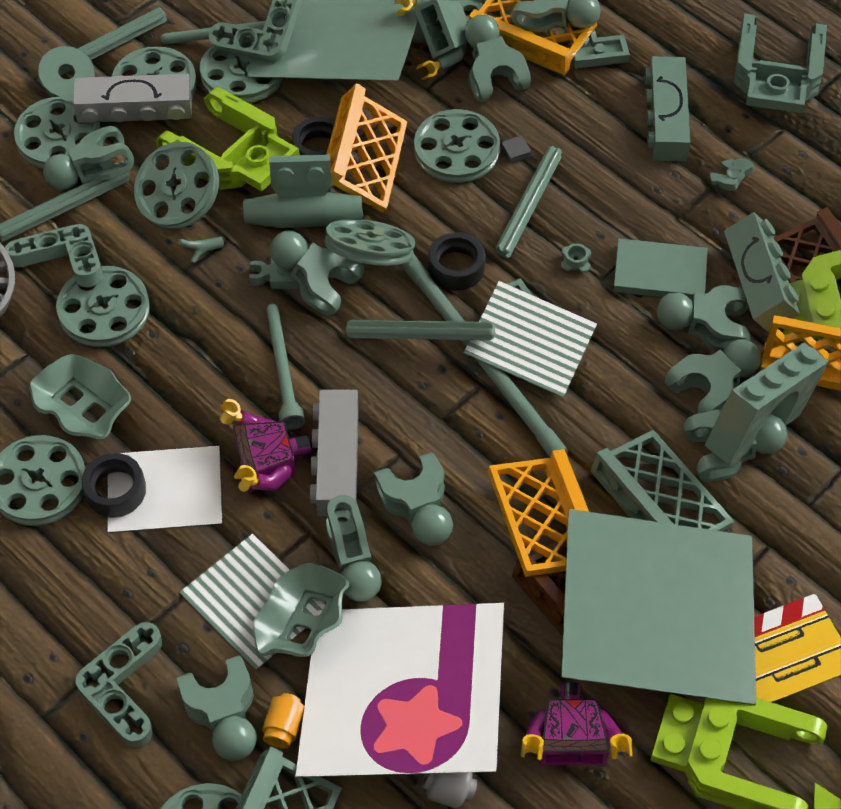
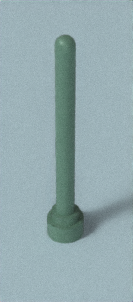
[160,15,287,44]
[266,304,305,430]

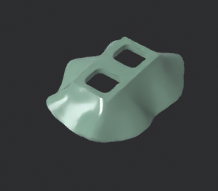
[29,354,131,439]
[253,563,349,657]

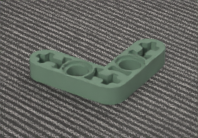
[208,0,303,61]
[4,224,103,287]
[76,622,162,748]

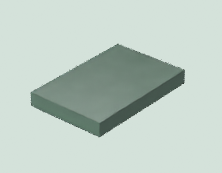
[613,238,708,300]

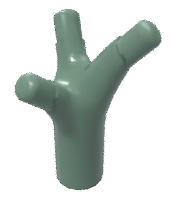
[178,236,224,263]

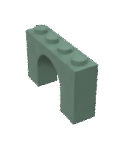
[704,343,829,465]

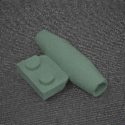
[243,155,363,228]

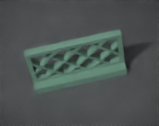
[590,430,735,532]
[236,747,342,809]

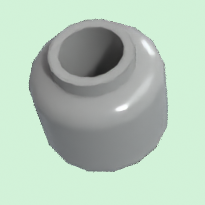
[422,772,477,808]

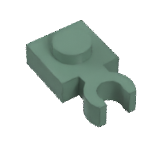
[249,258,300,289]

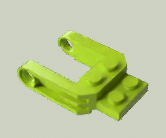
[156,87,300,191]
[783,250,841,350]
[650,694,828,809]

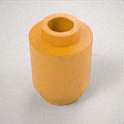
[262,693,304,749]

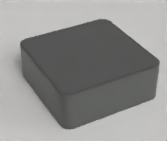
[502,136,531,163]

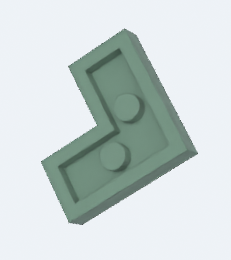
[564,25,630,69]

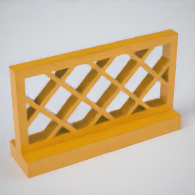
[469,0,597,76]
[326,83,407,212]
[759,315,841,391]
[488,449,589,577]

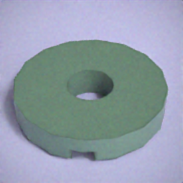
[38,46,95,98]

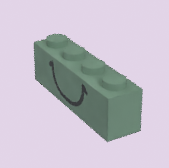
[644,56,690,161]
[724,212,800,332]

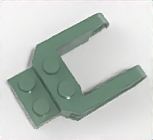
[734,13,827,113]

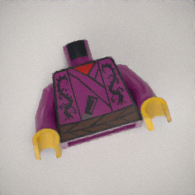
[220,399,311,493]
[520,682,632,765]

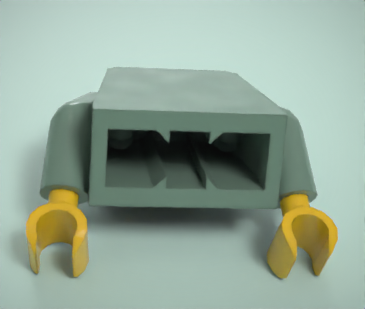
[393,0,469,80]

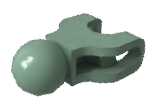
[511,0,601,32]
[464,14,531,103]
[43,126,134,191]
[270,231,364,316]
[656,285,750,352]
[665,339,761,414]
[683,410,788,482]
[374,452,453,546]
[326,495,382,602]
[176,655,257,762]

